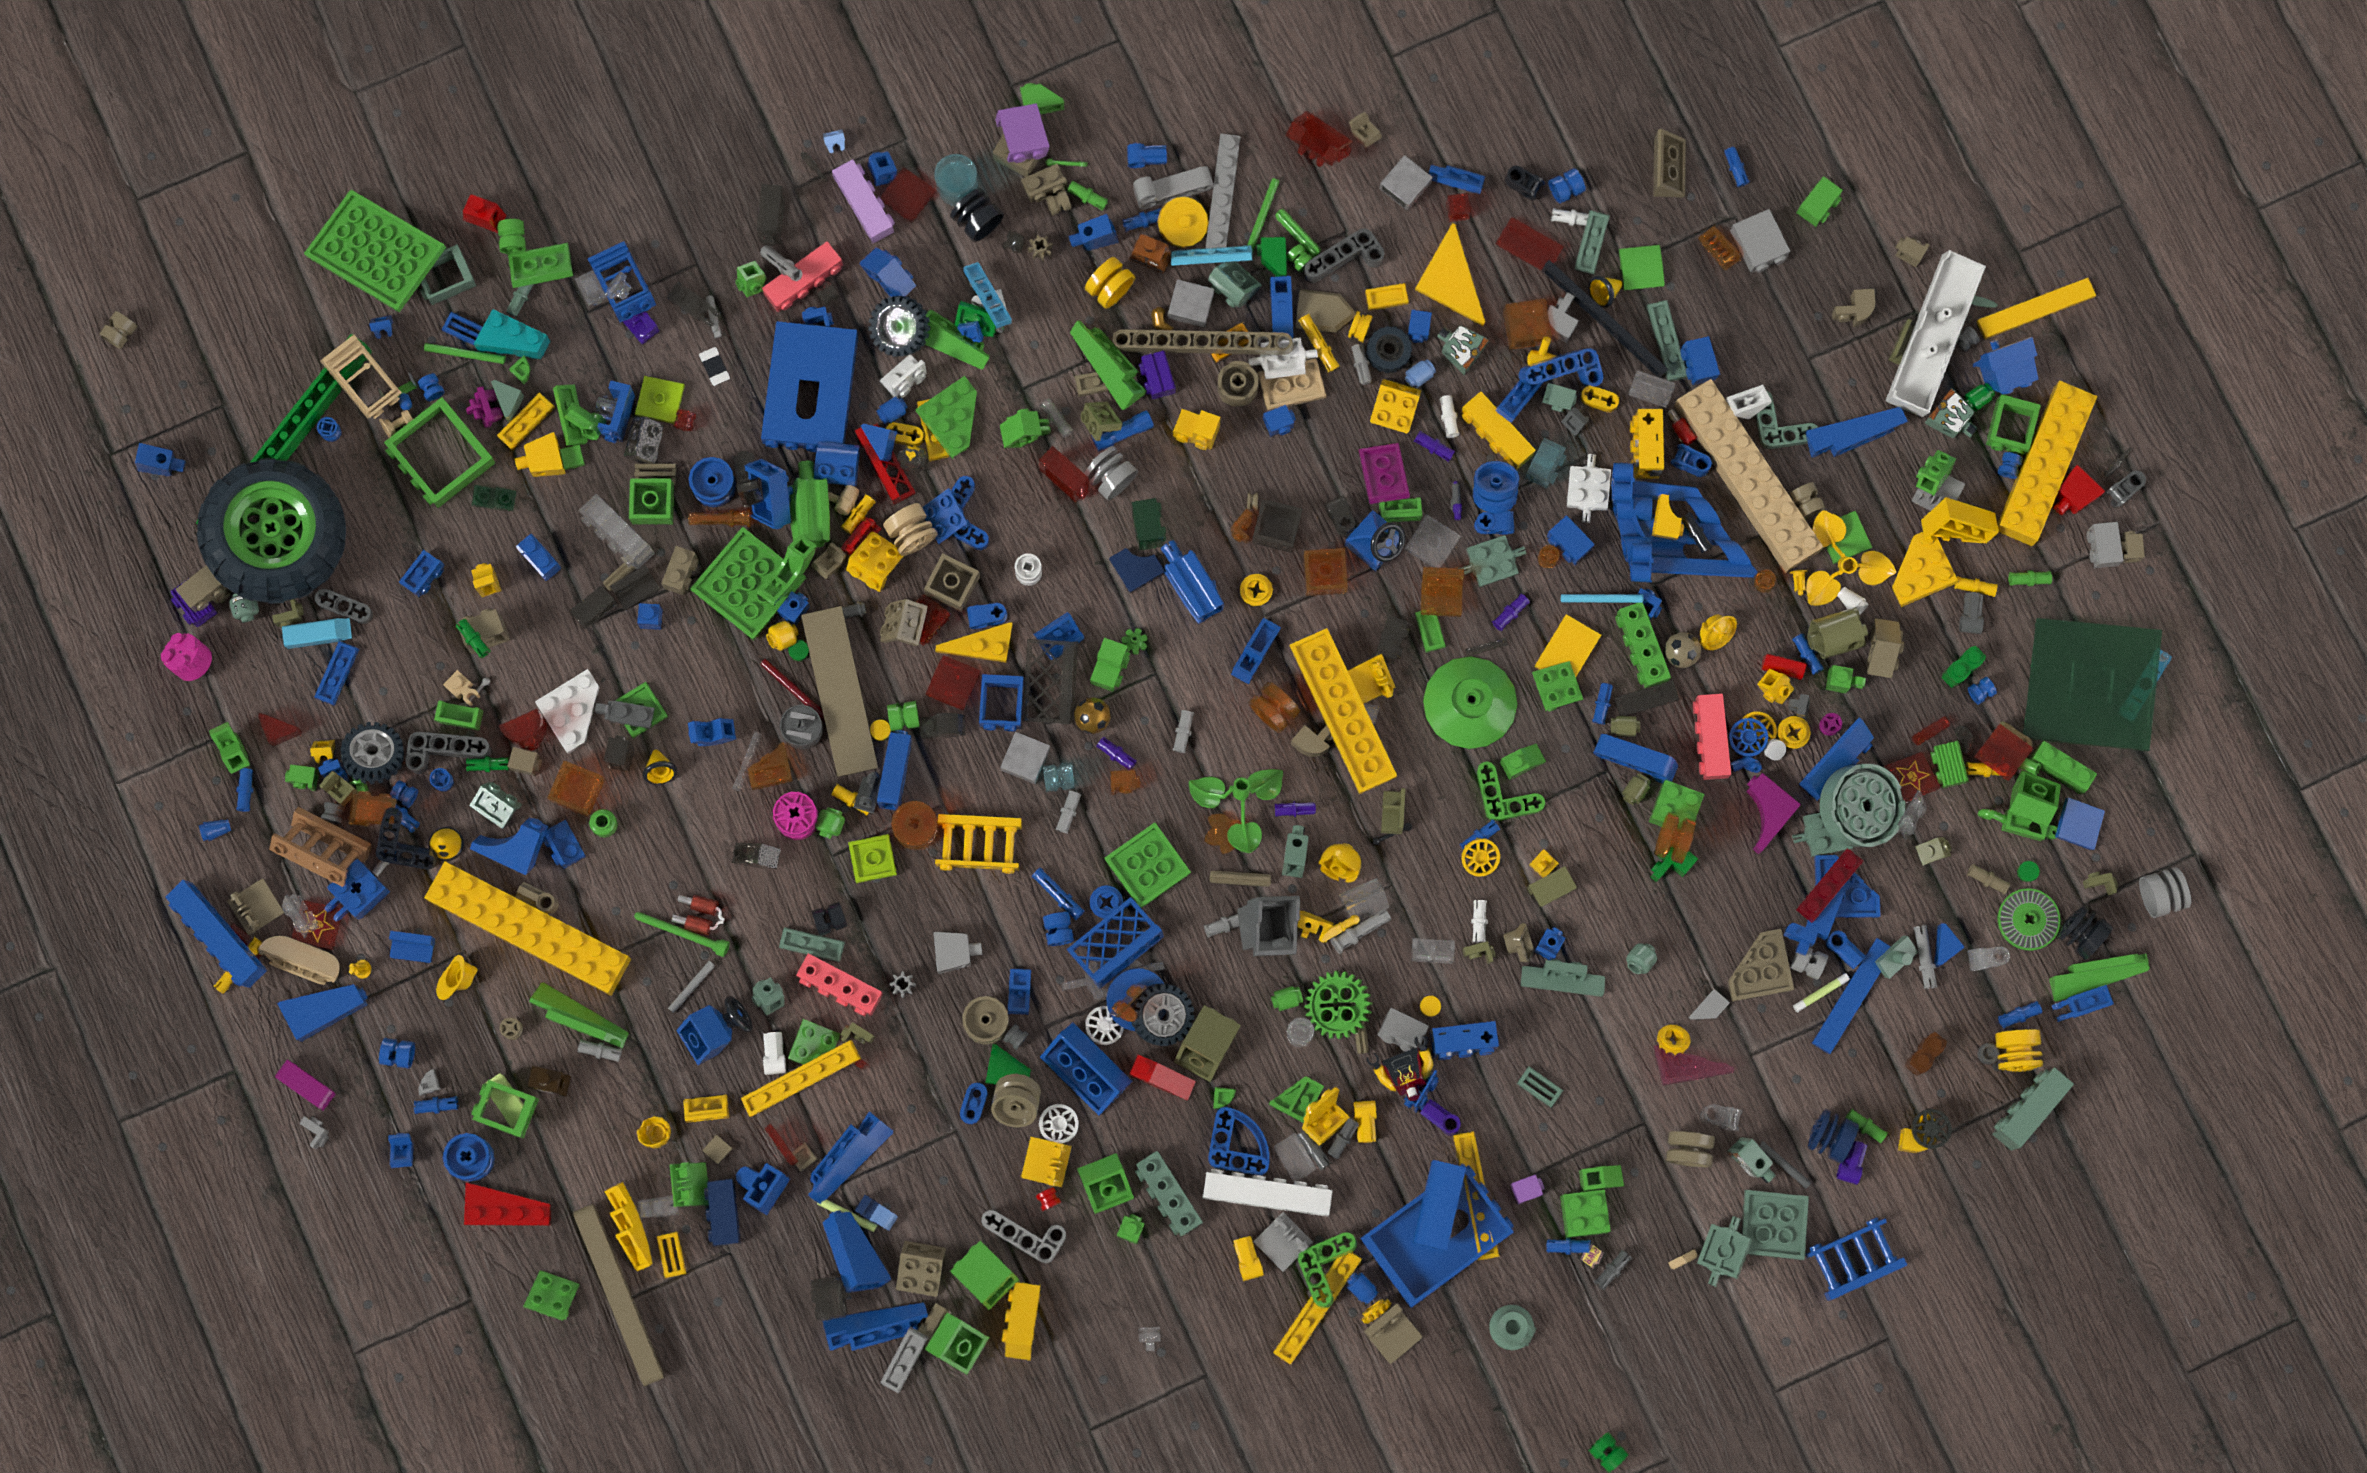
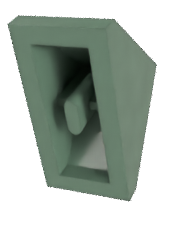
[491,380,524,423]

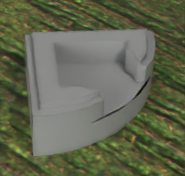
[419,1069,441,1096]

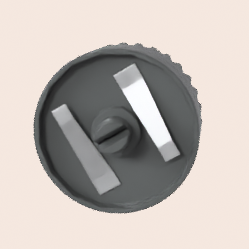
[780,705,823,750]

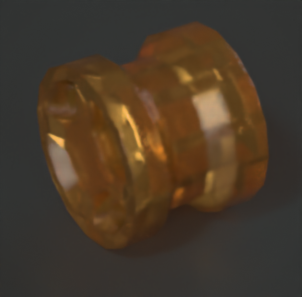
[1538,545,1560,569]
[1754,569,1776,593]

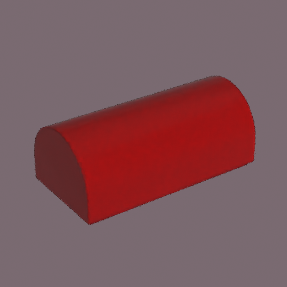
[1761,654,1806,680]

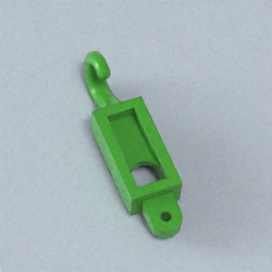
[1978,809,2057,841]

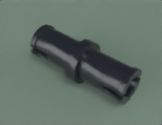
[1681,512,1713,553]

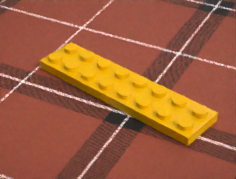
[1289,628,1397,794]

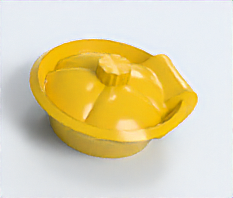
[1699,614,1737,651]

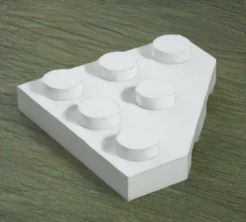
[535,669,600,754]

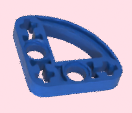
[1208,1107,1269,1176]

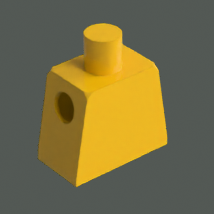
[515,432,566,477]

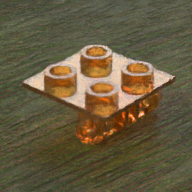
[1110,983,1146,1022]

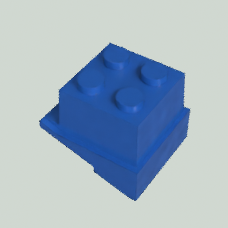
[1973,337,2038,394]

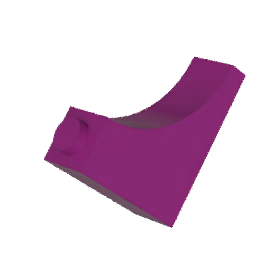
[1746,773,1801,854]

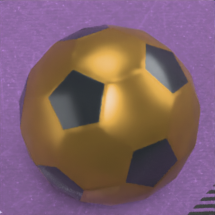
[1074,697,1111,734]

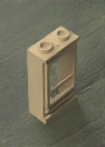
[321,335,402,419]

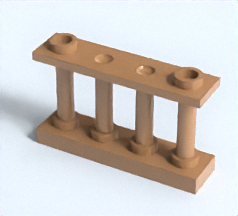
[269,807,371,887]

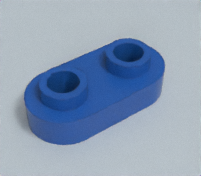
[960,1083,988,1125]

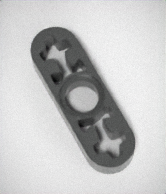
[315,589,373,624]

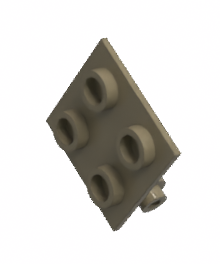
[227,878,285,935]

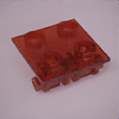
[917,594,951,646]
[1975,724,2033,781]

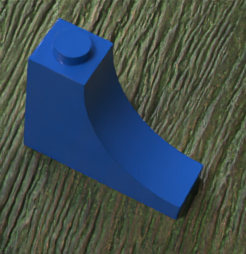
[470,817,548,875]

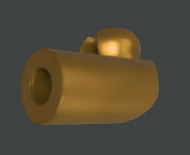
[1151,307,1174,331]

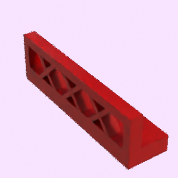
[855,423,916,505]

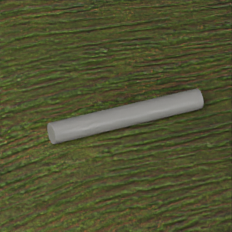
[668,961,715,1013]

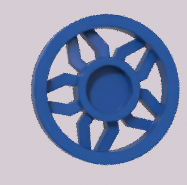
[1729,718,1768,757]

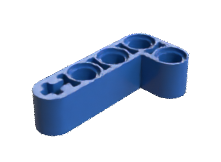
[1519,348,1603,386]
[1593,734,1678,783]

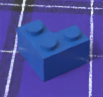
[859,247,916,297]

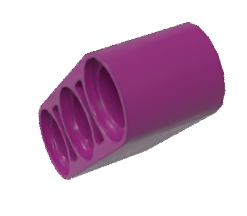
[274,1059,336,1111]

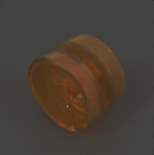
[1248,681,1301,734]
[891,801,939,850]
[1654,811,1696,864]

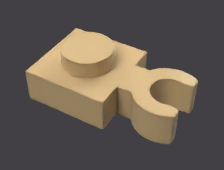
[443,670,481,706]

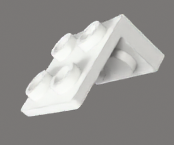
[880,355,927,398]

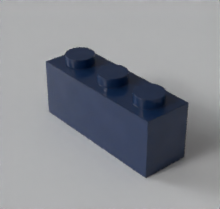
[704,1179,741,1247]

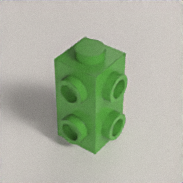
[1916,450,1956,495]

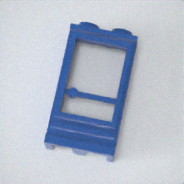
[588,241,656,322]

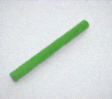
[1247,178,1279,254]
[424,343,506,364]

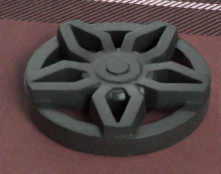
[1911,1109,1952,1149]

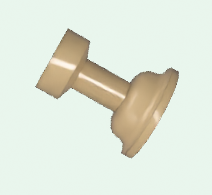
[379,410,413,438]

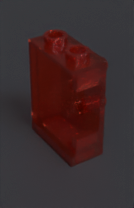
[1285,111,1353,167]

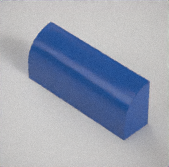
[1413,1160,1466,1251]

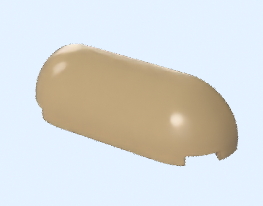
[258,936,340,985]

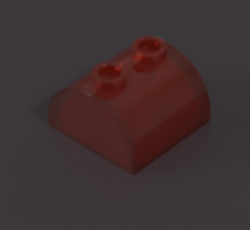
[499,709,547,751]

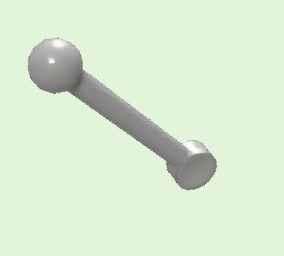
[459,677,490,707]

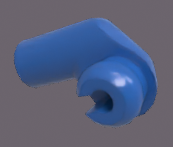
[1730,756,1762,773]

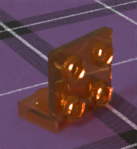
[1421,567,1464,617]

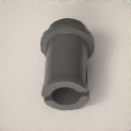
[842,601,866,619]

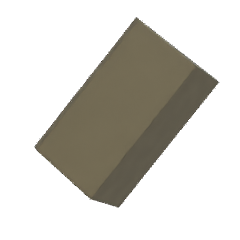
[1654,129,1686,197]

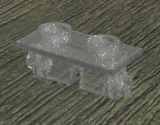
[282,893,319,938]

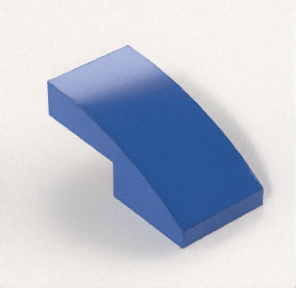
[1008,969,1031,1015]

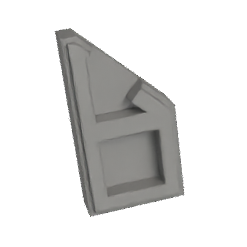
[1688,989,1730,1020]

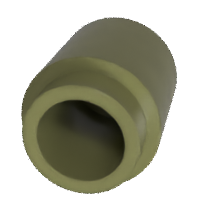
[1611,716,1640,737]
[1622,773,1651,805]

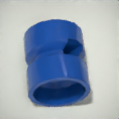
[1549,168,1586,204]
[1043,912,1074,946]
[379,1038,415,1069]

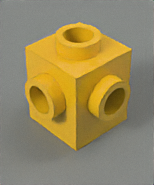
[1757,669,1794,704]

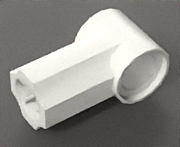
[763,1032,786,1075]

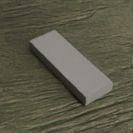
[880,1327,929,1393]

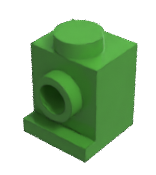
[285,764,320,791]

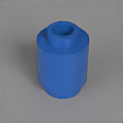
[876,396,908,424]
[1347,1272,1378,1304]

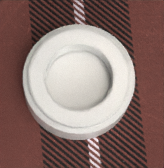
[1764,739,1786,760]

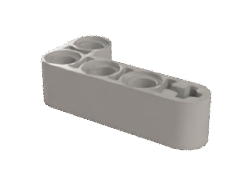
[1133,166,1214,209]
[982,1210,1066,1264]

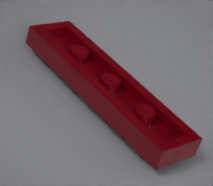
[1796,848,1863,923]

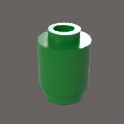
[1964,383,1995,412]

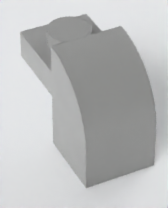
[1546,292,1578,343]

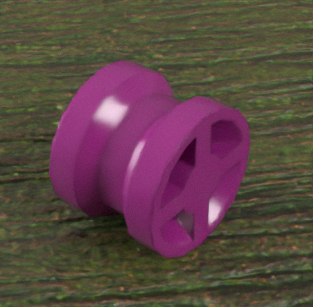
[1819,713,1842,736]

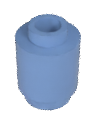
[1405,359,1436,388]

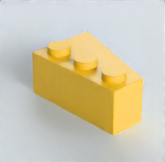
[1921,497,1999,543]
[1002,1282,1040,1360]

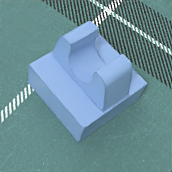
[823,129,845,153]

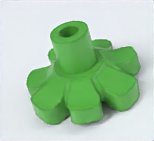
[1122,628,1148,655]

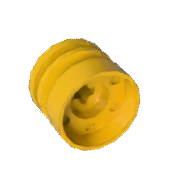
[1995,1030,2043,1072]

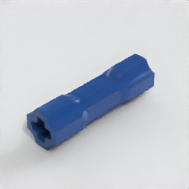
[1092,410,1154,452]

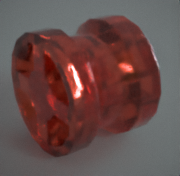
[673,409,696,432]

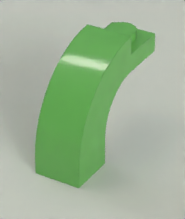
[758,534,817,606]

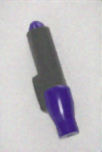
[1450,481,1462,520]

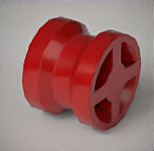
[1036,1187,1061,1211]

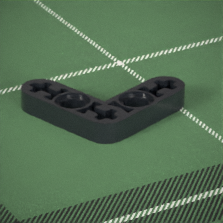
[376,807,438,870]

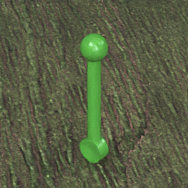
[1045,158,1087,167]

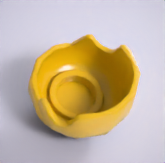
[637,1116,671,1149]

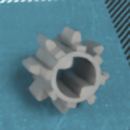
[889,971,916,998]

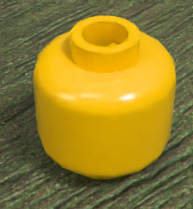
[766,621,799,651]

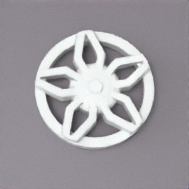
[1039,1104,1079,1144]

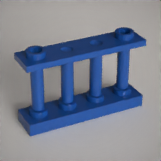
[1806,1217,1907,1301]

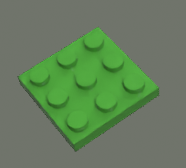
[1104,822,1191,909]

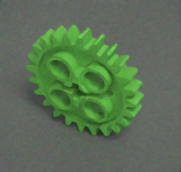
[1304,971,1372,1039]

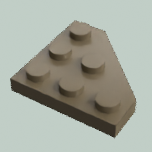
[1728,929,1794,1002]

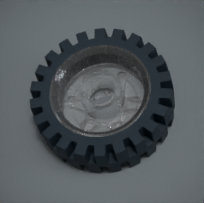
[868,296,930,357]

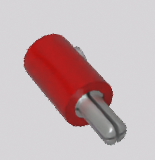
[1668,409,1697,446]

